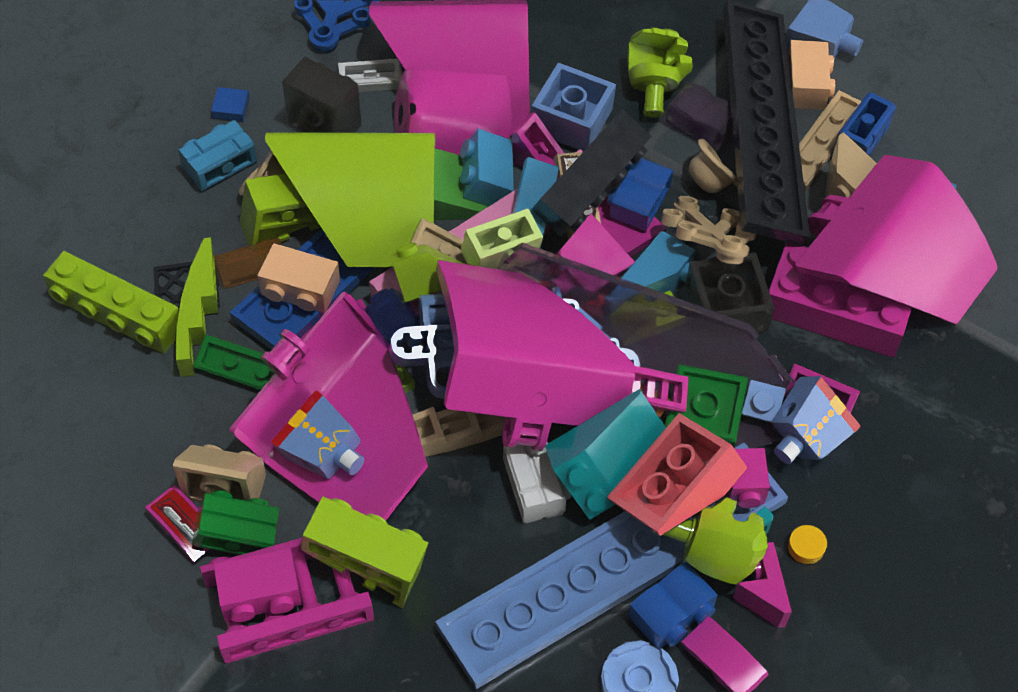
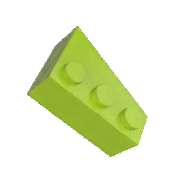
[240,174,321,253]

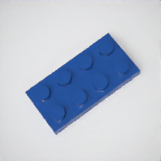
[230,228,374,350]

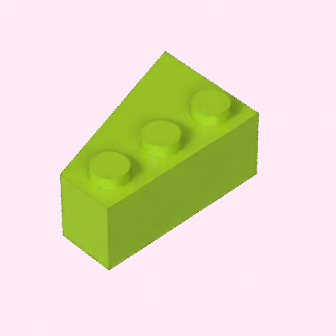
[301,496,429,608]

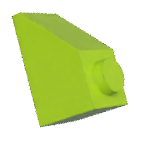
[391,243,464,302]

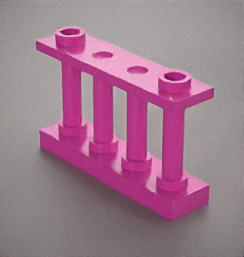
[200,538,374,664]

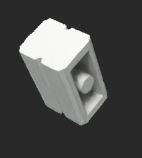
[503,442,571,523]

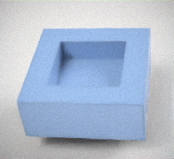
[742,380,786,423]

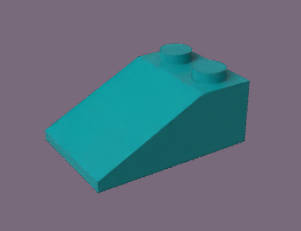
[545,388,666,519]

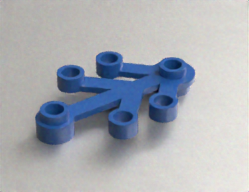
[294,0,380,52]

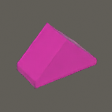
[512,112,564,168]

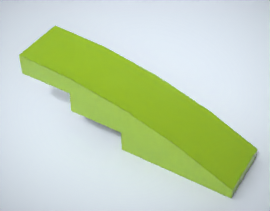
[176,237,219,377]

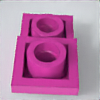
[681,616,769,692]

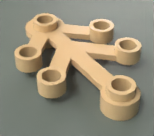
[661,196,756,264]

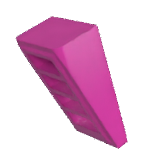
[631,366,689,413]

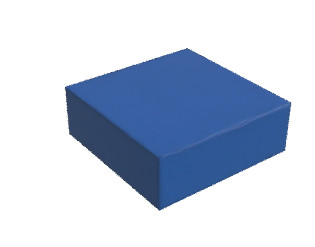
[211,87,250,122]

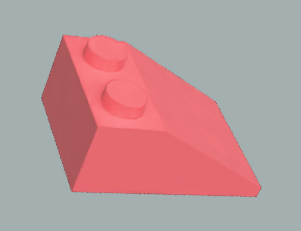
[607,413,747,536]

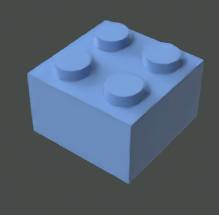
[531,62,616,152]

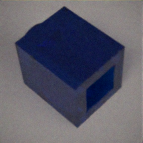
[364,288,420,344]

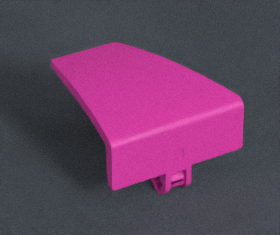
[369,0,530,135]
[795,155,997,324]
[436,260,635,451]
[229,292,428,521]

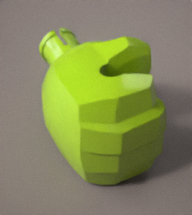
[627,27,693,118]
[652,497,768,585]

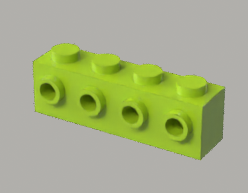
[43,251,179,354]

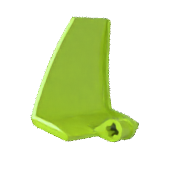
[265,132,436,267]

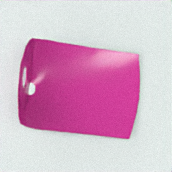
[394,69,512,155]

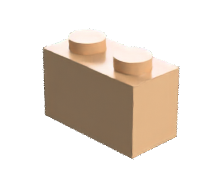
[788,40,835,110]
[257,243,340,313]

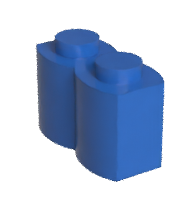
[607,158,674,231]
[627,562,717,649]

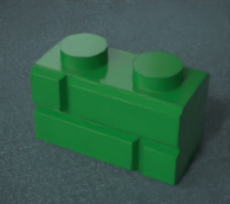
[192,491,279,555]

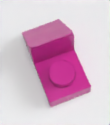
[733,542,792,628]

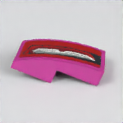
[144,484,210,563]

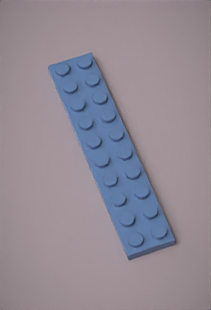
[435,442,788,689]

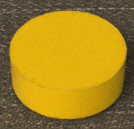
[788,525,827,564]

